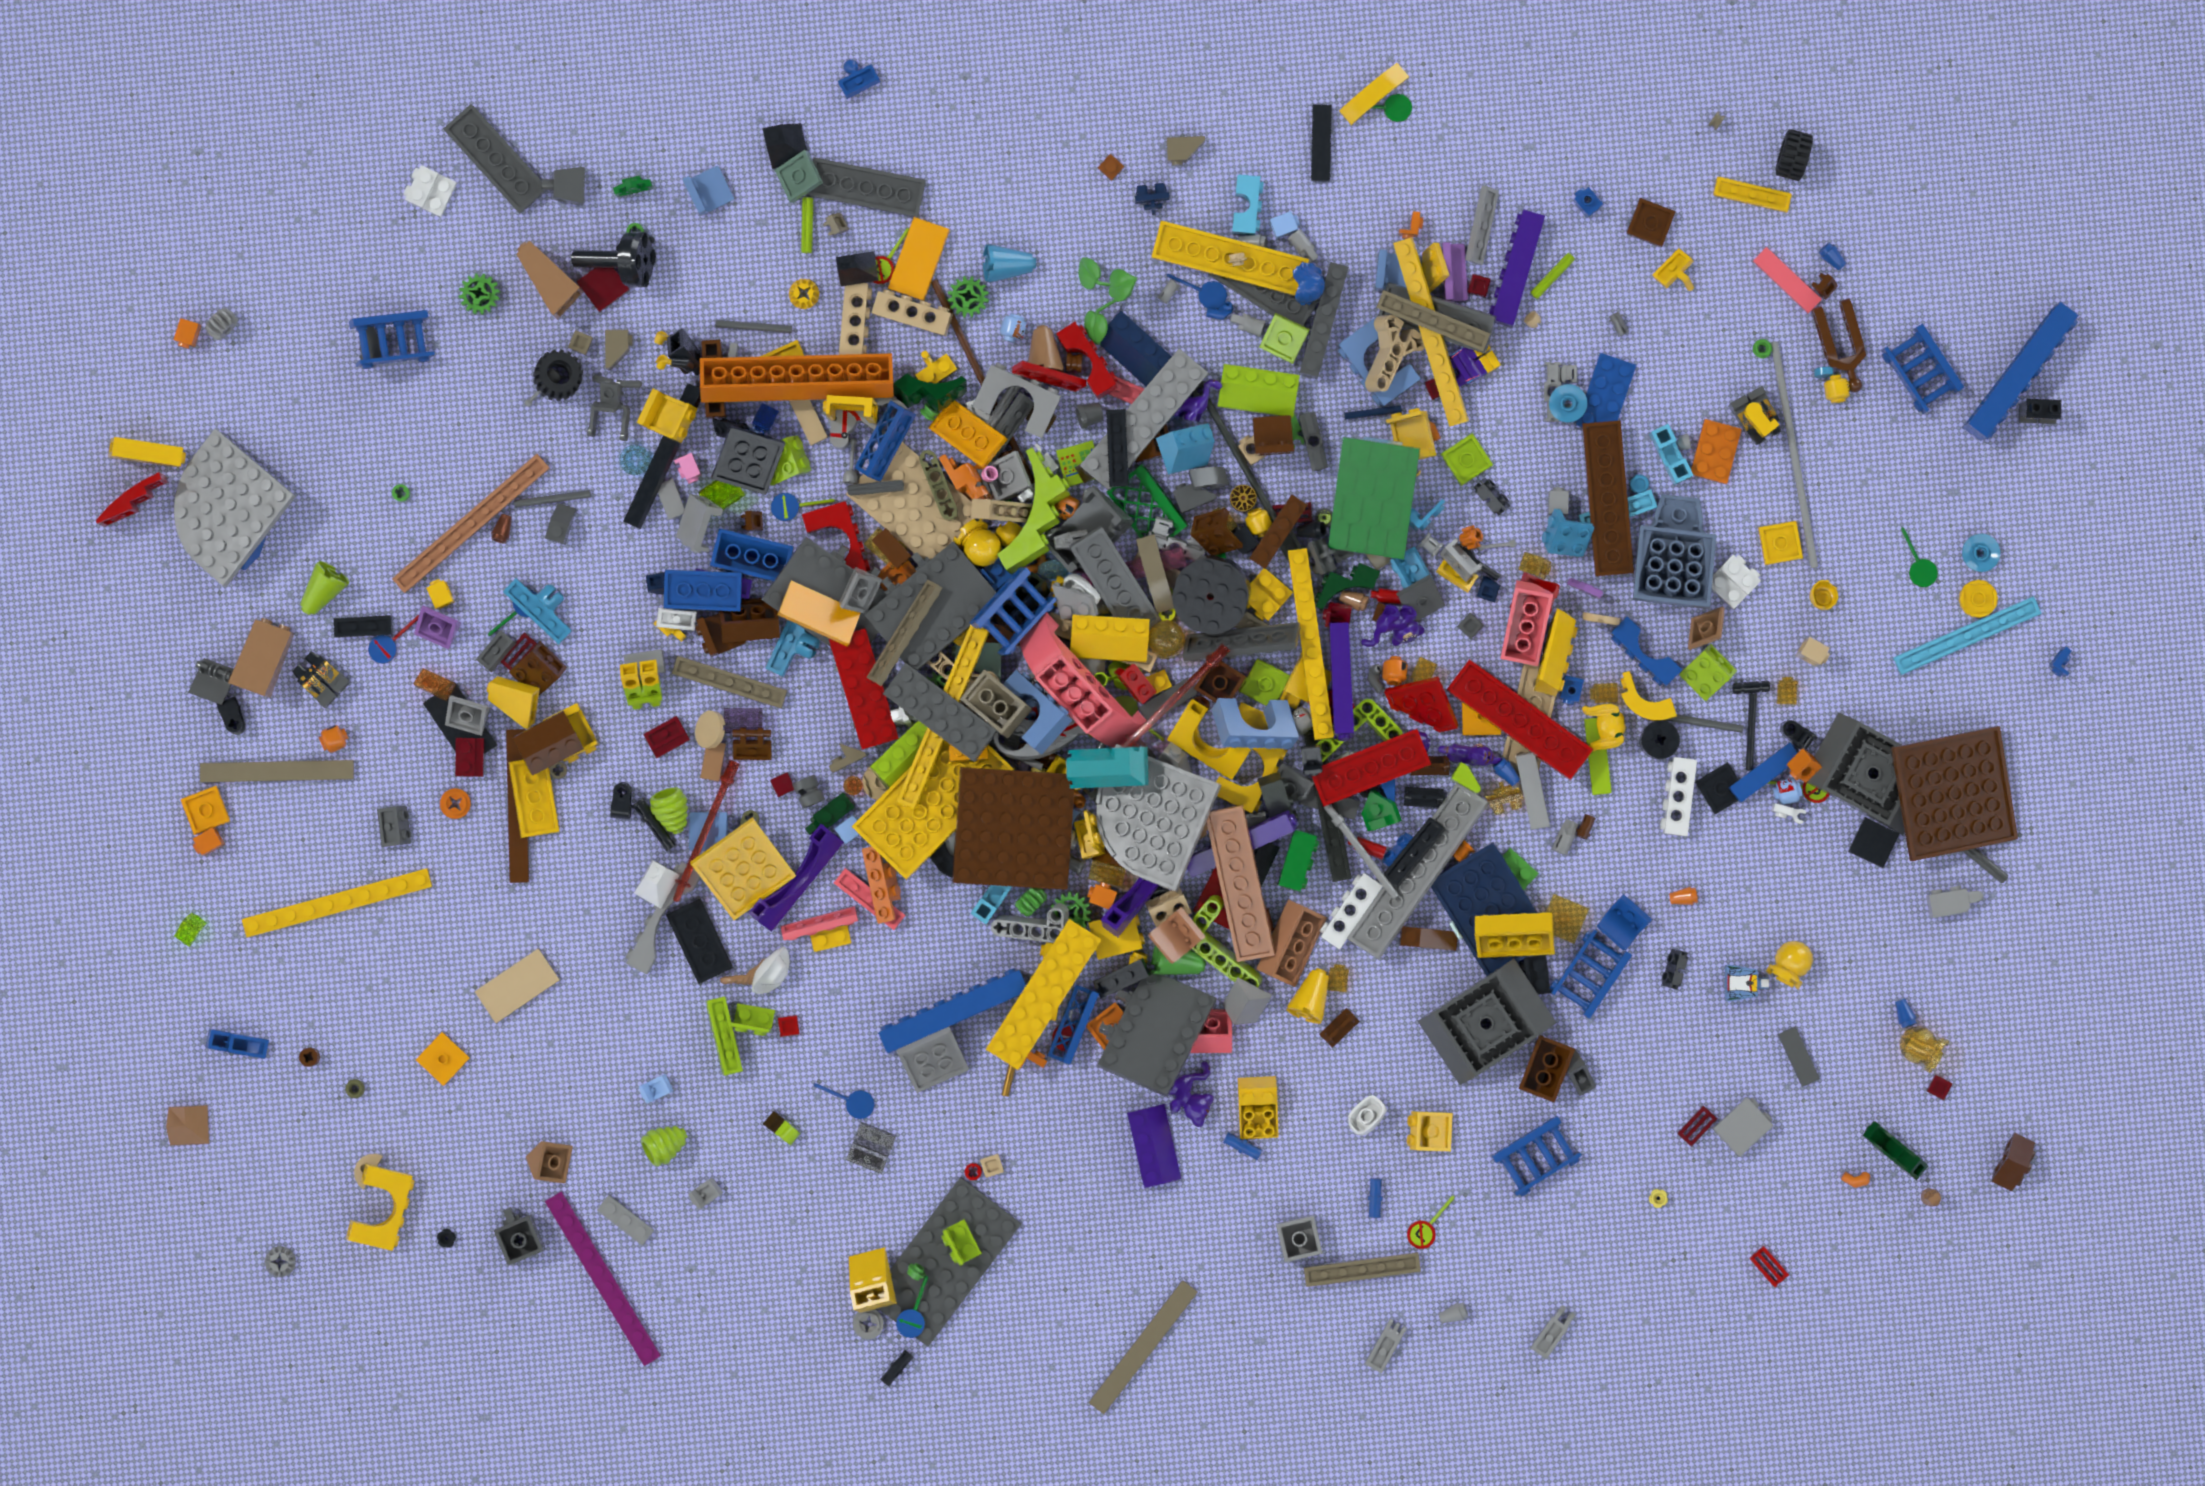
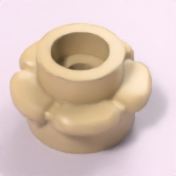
[1228,253,1247,266]

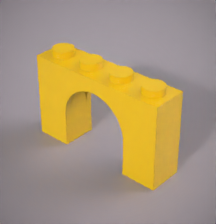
[1167,699,1252,780]
[1216,748,1288,814]
[346,1163,414,1251]

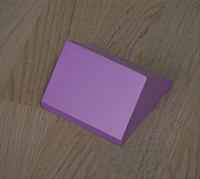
[414,606,461,649]

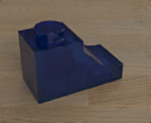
[752,403,780,435]

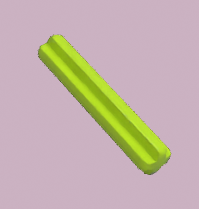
[801,197,813,254]
[1530,253,1575,299]

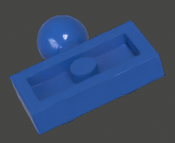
[837,59,881,99]

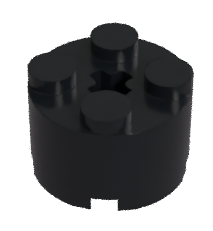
[1639,721,1680,760]

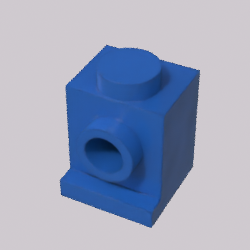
[1573,187,1603,218]
[1559,675,1584,705]

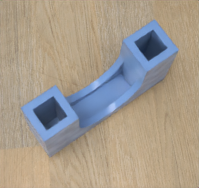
[1337,317,1421,407]
[1003,670,1072,755]
[1211,698,1299,749]

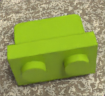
[770,435,812,485]

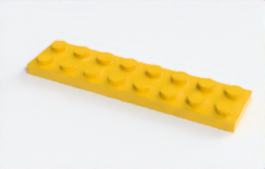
[1151,220,1309,296]
[986,919,1101,1070]

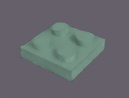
[775,150,823,203]

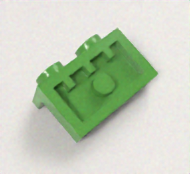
[1503,848,1539,890]

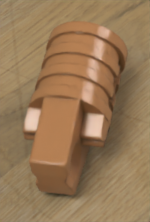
[1921,1188,1941,1207]

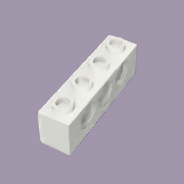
[1660,757,1697,837]
[1320,873,1383,950]

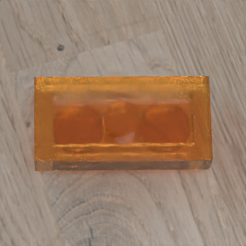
[413,668,456,701]

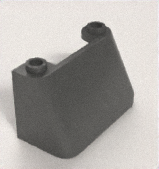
[1044,486,1133,574]

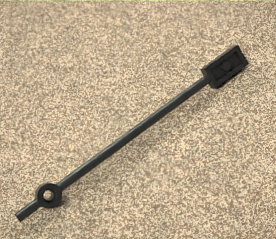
[1192,381,1309,563]

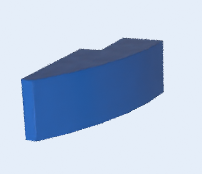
[205,1028,269,1059]

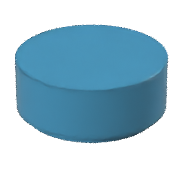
[1814,367,1834,378]
[1629,475,1649,494]

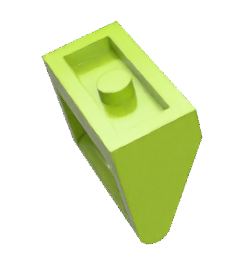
[1450,762,1481,794]

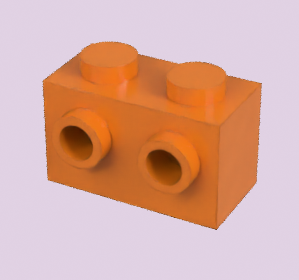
[1087,882,1117,909]

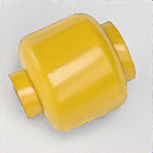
[1824,375,1850,404]
[1245,508,1272,537]

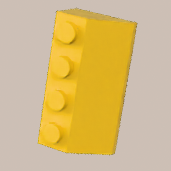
[1534,609,1578,696]
[1070,615,1150,663]
[1475,912,1555,958]

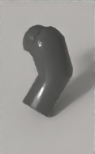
[1367,664,1385,694]

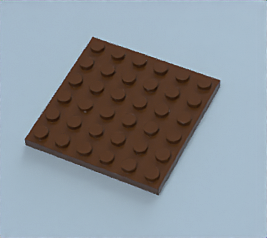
[1891,726,2018,861]
[952,767,1075,890]

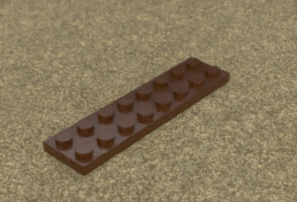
[1582,420,1634,577]

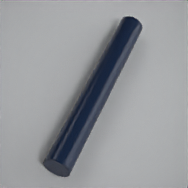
[1344,405,1402,420]

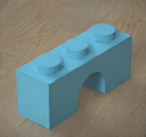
[1232,174,1264,235]
[1649,423,1693,485]
[970,885,1013,925]

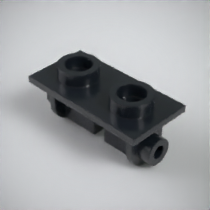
[712,418,749,438]
[1473,477,1510,516]
[1404,787,1444,808]
[1661,948,1689,990]

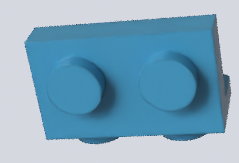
[1390,546,1433,589]

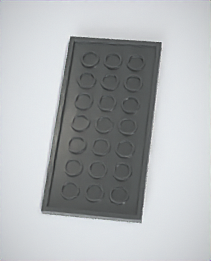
[878,1177,1022,1347]

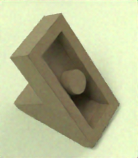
[829,743,867,773]

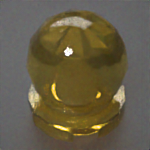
[1148,620,1186,659]
[1899,1026,1949,1074]

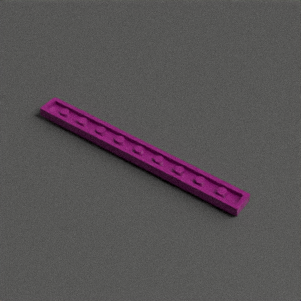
[545,1191,661,1366]

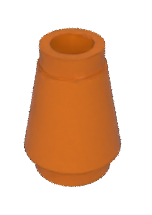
[1669,886,1698,905]

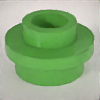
[1752,339,1772,358]
[907,1263,926,1281]

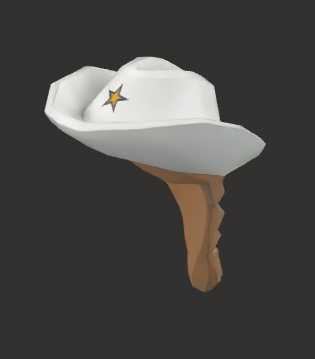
[720,946,790,994]

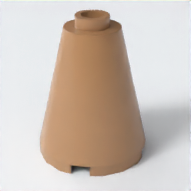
[1028,325,1064,373]

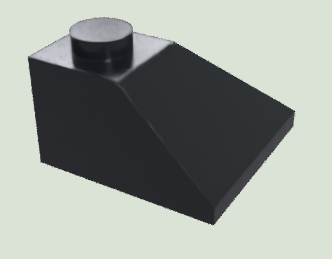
[762,123,807,169]
[836,251,879,287]

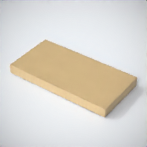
[474,948,560,1023]

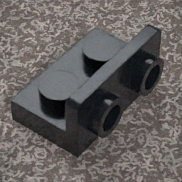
[1520,955,1551,995]

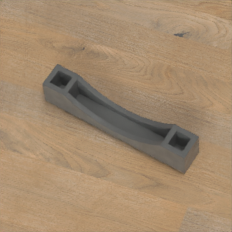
[1299,262,1349,380]

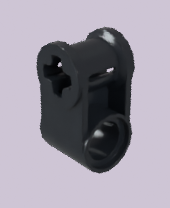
[216,696,246,735]
[1780,720,1818,751]
[610,782,632,820]

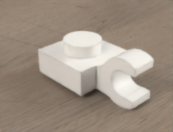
[1771,803,1806,824]

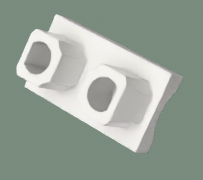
[890,706,917,728]

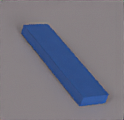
[1729,742,1798,803]

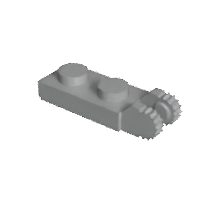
[1530,1305,1576,1359]

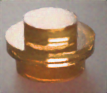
[843,776,863,795]

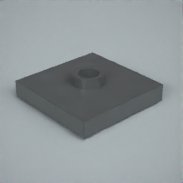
[1396,574,1445,622]

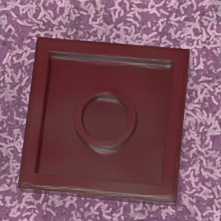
[576,268,630,313]

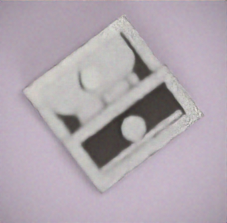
[846,1122,897,1174]

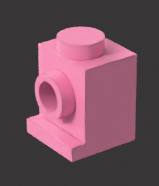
[674,453,702,484]

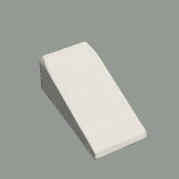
[656,608,697,631]

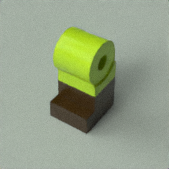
[763,1110,801,1145]

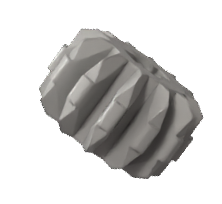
[205,308,238,340]

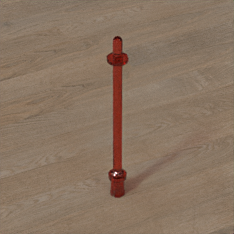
[1120,643,1231,748]
[673,760,740,902]

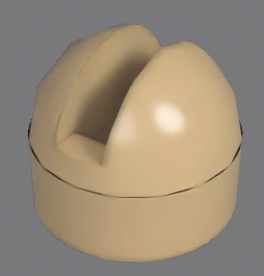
[1524,311,1541,328]

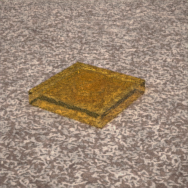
[1545,894,1589,944]

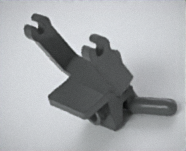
[587,375,642,441]

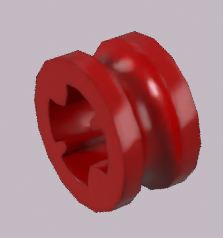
[964,1163,982,1180]

